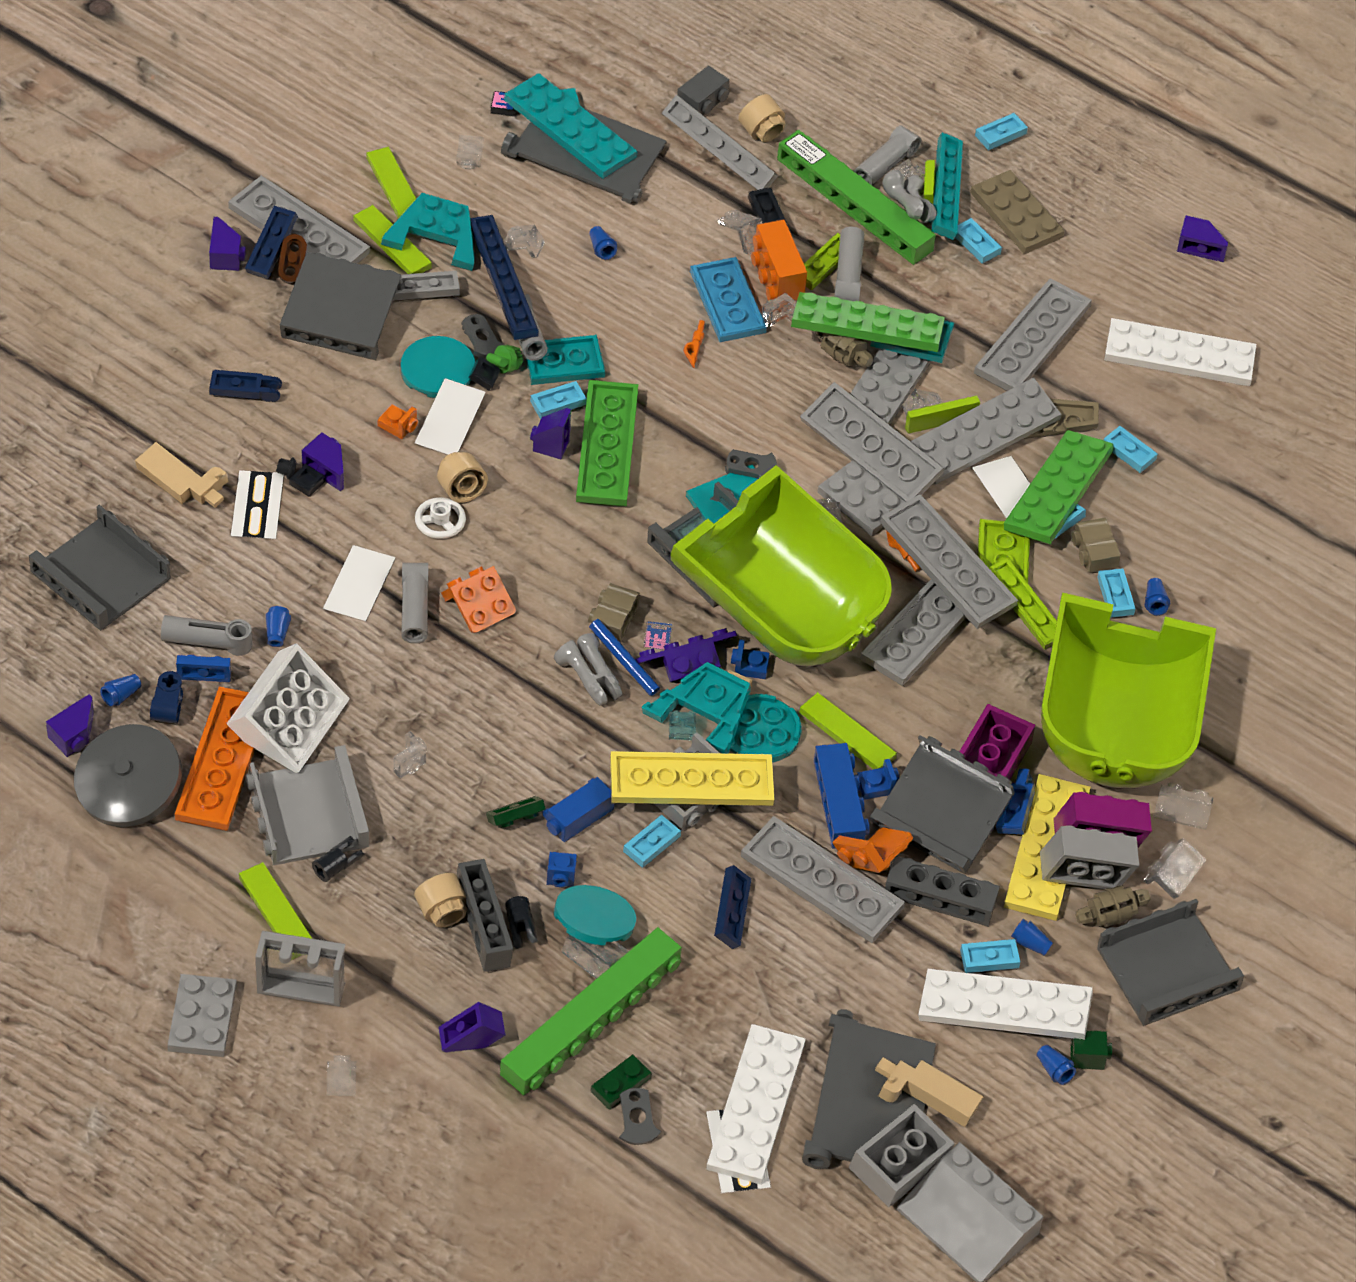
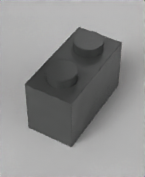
[677,65,730,115]

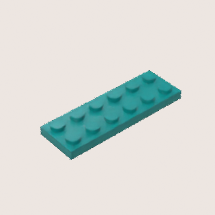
[504,73,637,179]

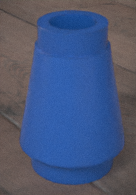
[589,226,617,260]
[1145,578,1170,615]
[265,606,291,647]
[100,674,141,706]
[1011,919,1053,956]
[1037,1045,1076,1085]

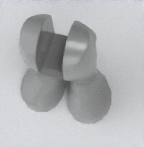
[882,170,936,222]
[554,633,622,706]

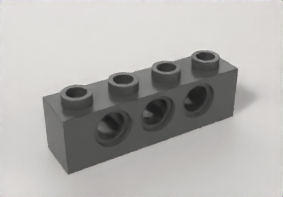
[885,856,1000,927]
[456,859,513,972]

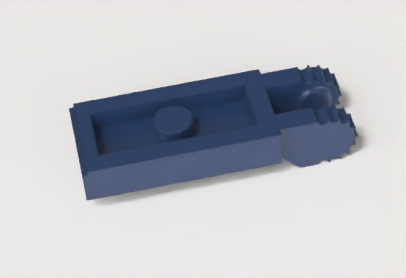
[209,370,282,402]

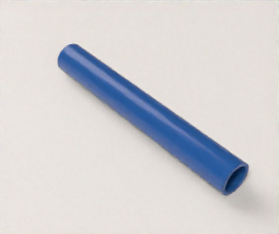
[589,619,660,696]

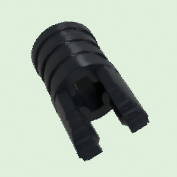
[312,836,365,882]
[505,896,538,949]

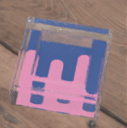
[644,621,673,650]

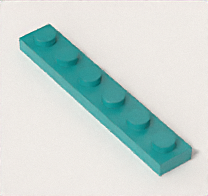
[932,132,963,240]

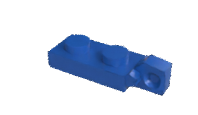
[996,769,1035,834]

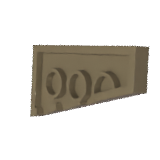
[1024,399,1099,439]

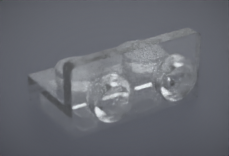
[1153,783,1214,830]
[1144,838,1206,899]
[562,934,629,979]

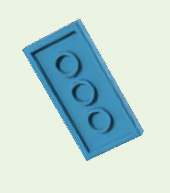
[690,257,767,342]

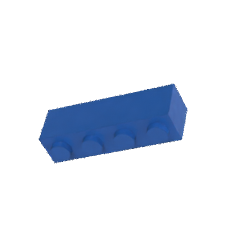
[814,743,869,849]

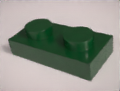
[486,796,546,828]
[590,1054,652,1110]

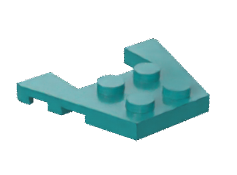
[381,193,474,271]
[641,662,751,754]

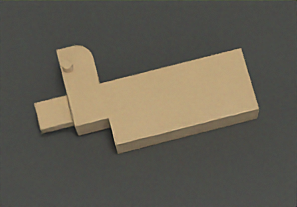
[135,442,228,508]
[875,1058,983,1127]

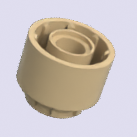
[738,94,786,142]
[437,452,488,503]
[414,873,467,927]

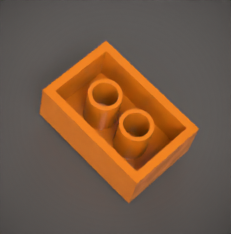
[751,219,807,310]

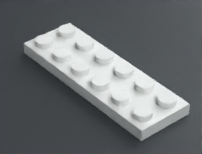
[1104,318,1256,386]
[918,969,1093,1040]
[706,1024,806,1185]

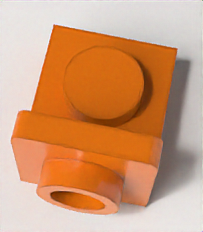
[377,404,418,439]

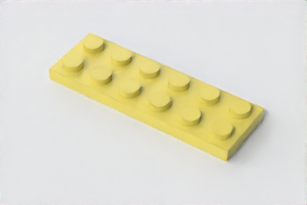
[610,751,774,806]
[1003,774,1091,921]

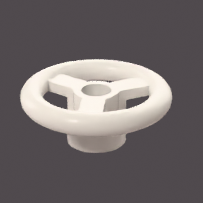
[415,497,466,539]

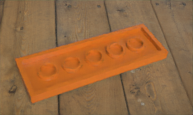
[175,686,255,831]

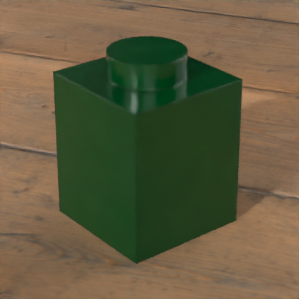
[1070,1030,1112,1070]

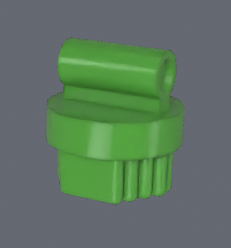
[486,345,523,373]

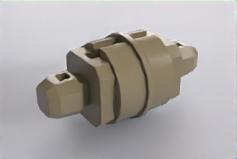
[815,331,873,367]
[1075,885,1151,927]

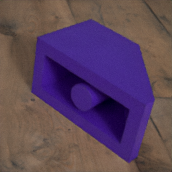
[1177,215,1228,262]
[209,217,246,271]
[530,408,571,460]
[302,432,344,492]
[46,694,94,757]
[439,1002,506,1052]

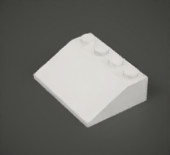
[227,643,350,773]

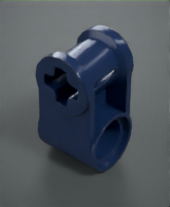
[150,671,183,724]

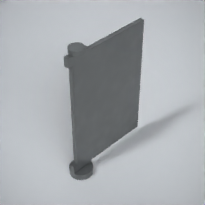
[501,108,667,203]
[802,1009,936,1169]

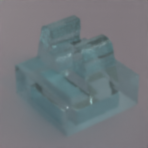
[669,711,696,740]

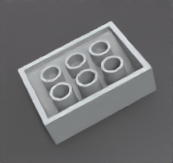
[897,1142,1043,1282]

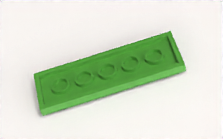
[791,292,945,352]
[576,380,639,506]
[1004,430,1113,544]

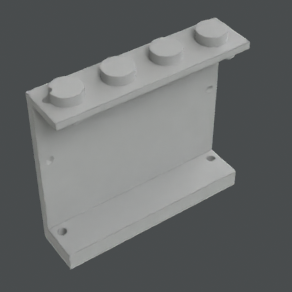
[246,745,369,866]

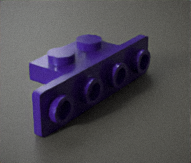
[635,628,737,682]

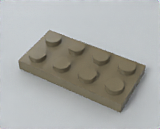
[970,170,1065,255]

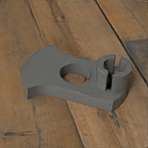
[461,314,505,358]
[725,449,777,479]
[619,1088,661,1145]

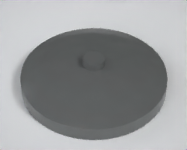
[74,724,182,827]

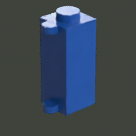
[542,777,614,842]

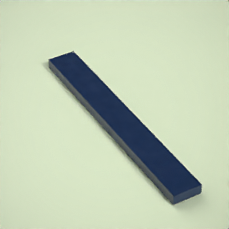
[470,215,538,340]

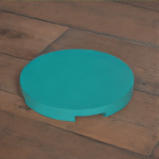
[401,336,475,398]
[730,694,801,763]
[554,885,636,946]

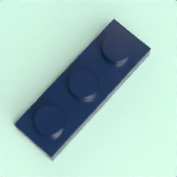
[245,206,298,279]
[714,865,752,949]

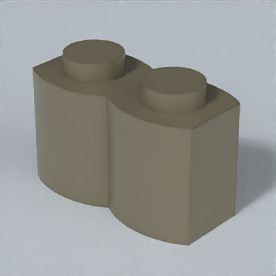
[1071,518,1120,572]
[588,583,640,641]

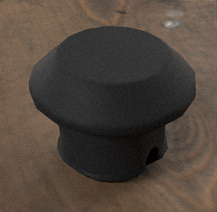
[276,457,297,480]

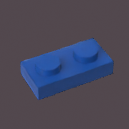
[176,655,231,682]

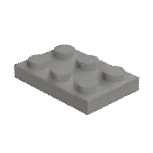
[817,460,905,536]
[167,974,237,1057]

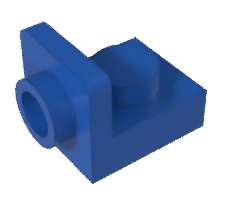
[731,640,770,679]
[857,759,899,800]
[547,852,577,888]

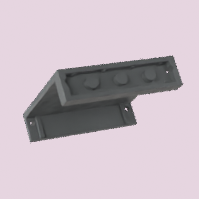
[279,252,402,360]
[29,505,171,631]
[870,735,1015,875]
[1097,899,1244,1026]

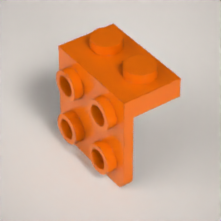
[441,566,516,633]
[832,828,913,873]

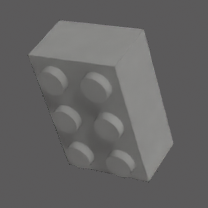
[1040,826,1139,889]
[849,1104,955,1207]

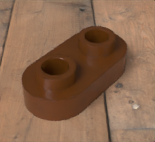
[278,234,307,284]

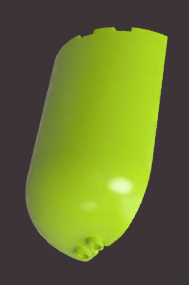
[671,465,892,666]
[1041,592,1216,788]

